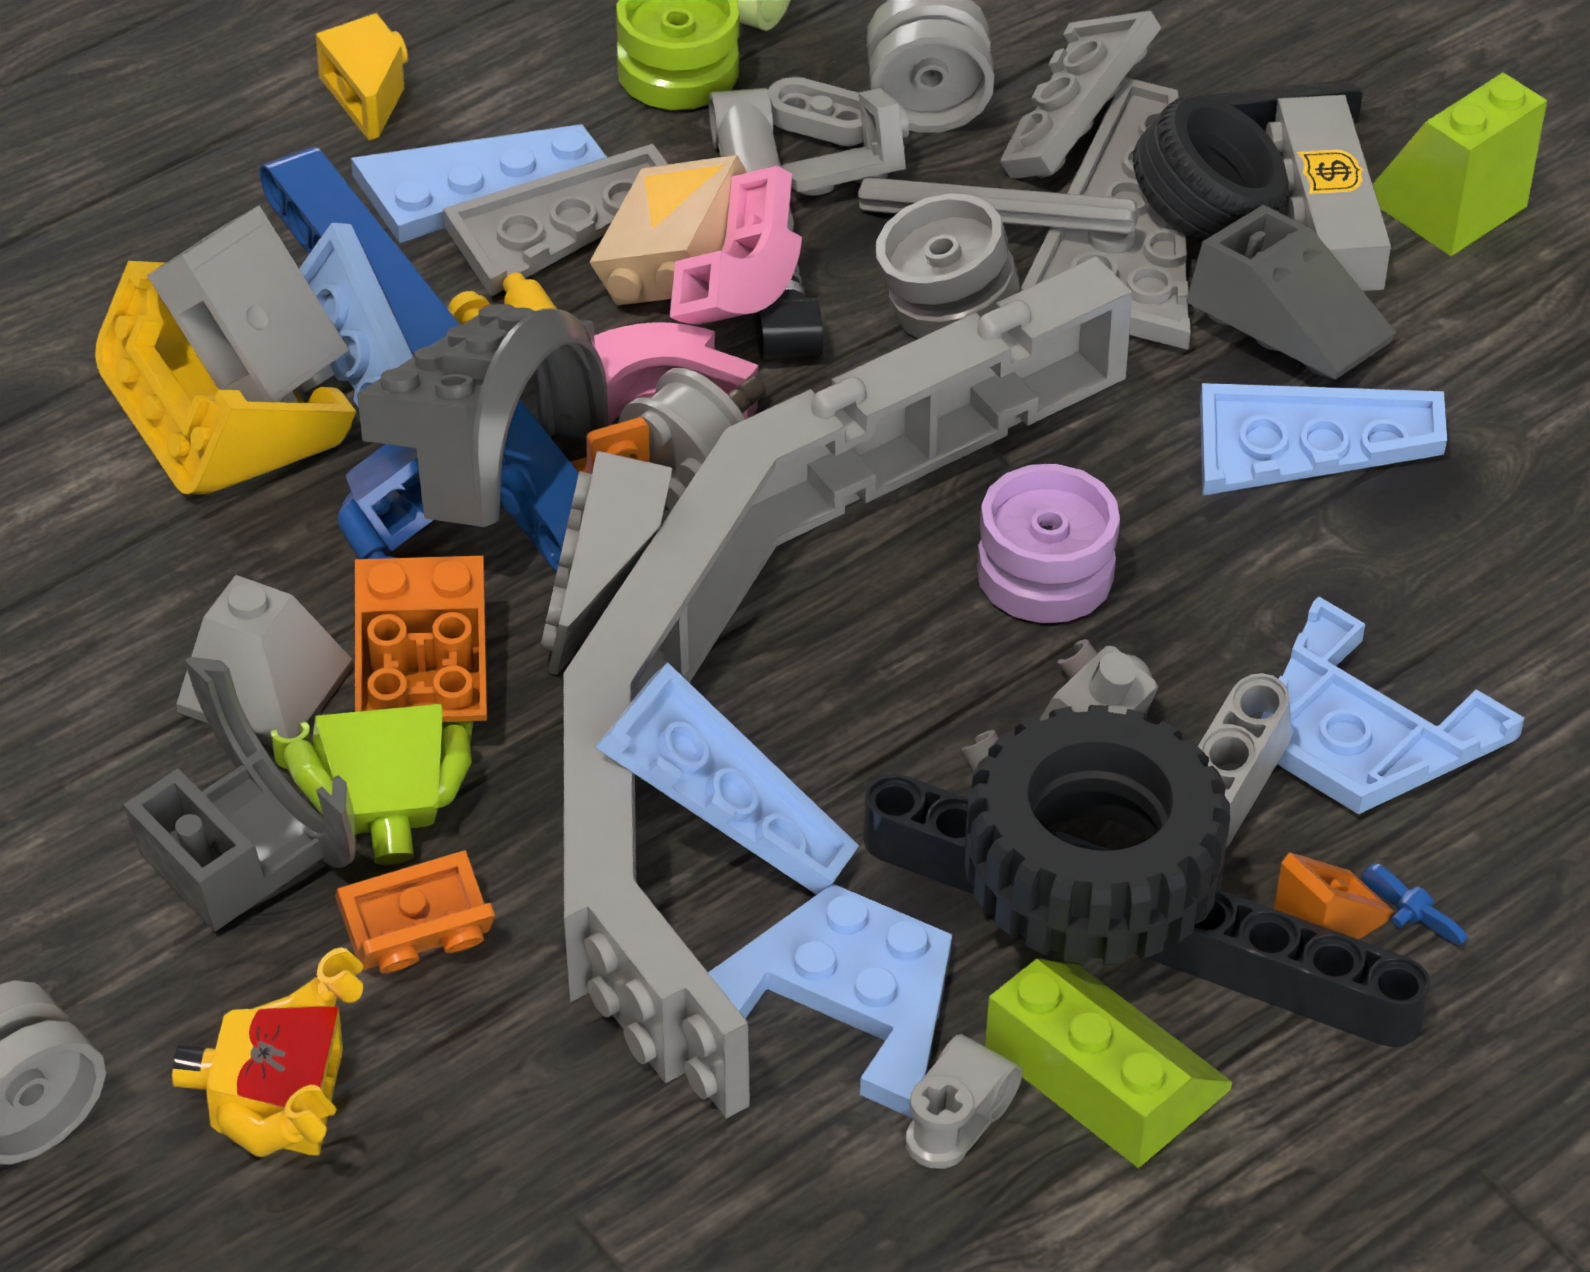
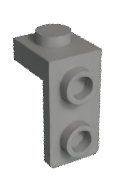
[781,88,909,195]

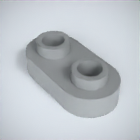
[768,77,864,147]

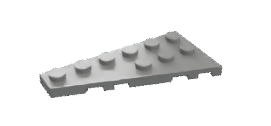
[1020,77,1191,350]

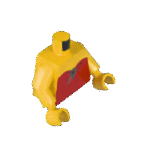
[172,947,363,1157]

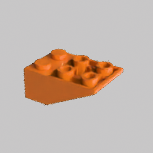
[355,556,487,722]

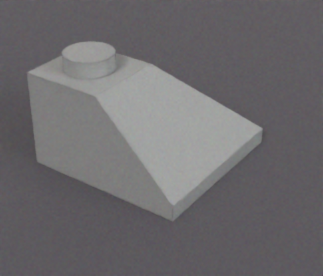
[177,575,353,747]

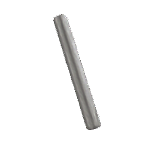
[858,178,1138,234]

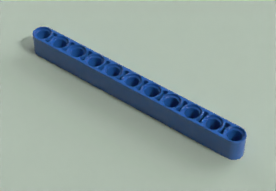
[259,146,579,573]

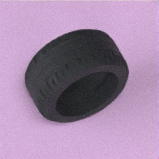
[1132,96,1288,243]

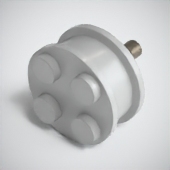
[619,368,766,511]

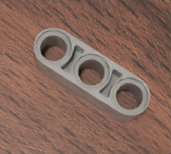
[1198,673,1293,848]

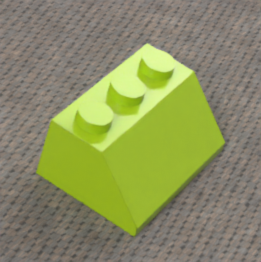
[985,959,1232,1168]

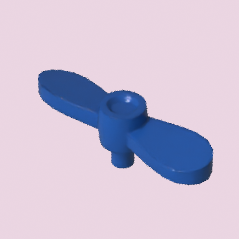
[1362,863,1468,945]

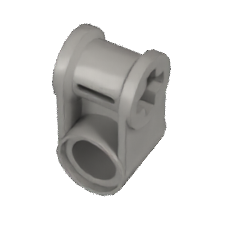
[906,1034,1023,1169]

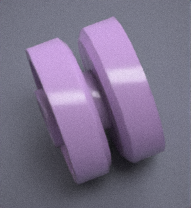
[977,464,1120,623]

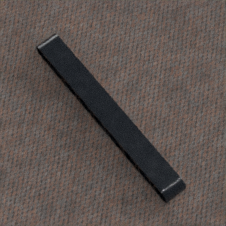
[863,774,1430,1047]

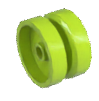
[616,0,739,110]

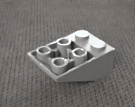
[540,451,672,675]

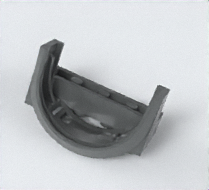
[357,304,608,527]

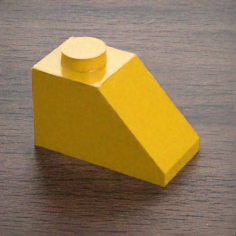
[316,13,408,141]

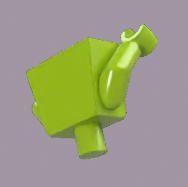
[271,704,473,865]

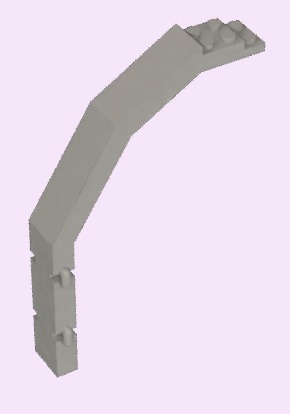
[564,256,1132,1119]

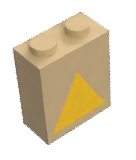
[590,155,748,306]

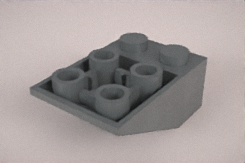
[1186,205,1396,380]

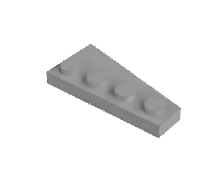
[1000,11,1161,179]
[443,144,668,297]

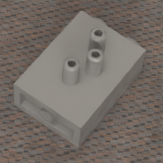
[147,205,349,403]

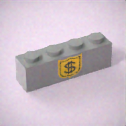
[1266,95,1391,291]

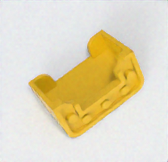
[95,261,356,494]

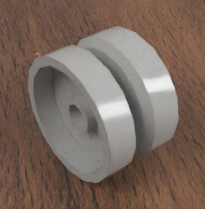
[867,0,994,133]
[876,193,1020,339]
[0,980,106,1165]

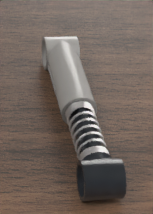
[709,88,823,361]

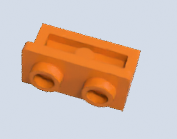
[335,850,496,973]

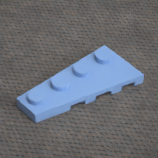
[351,124,607,243]
[299,223,413,407]
[1200,383,1447,496]
[595,662,859,895]

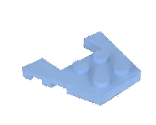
[1261,597,1524,814]
[708,884,952,1119]

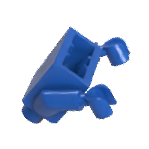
[338,444,538,559]

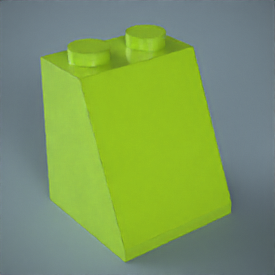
[1372,72,1547,257]

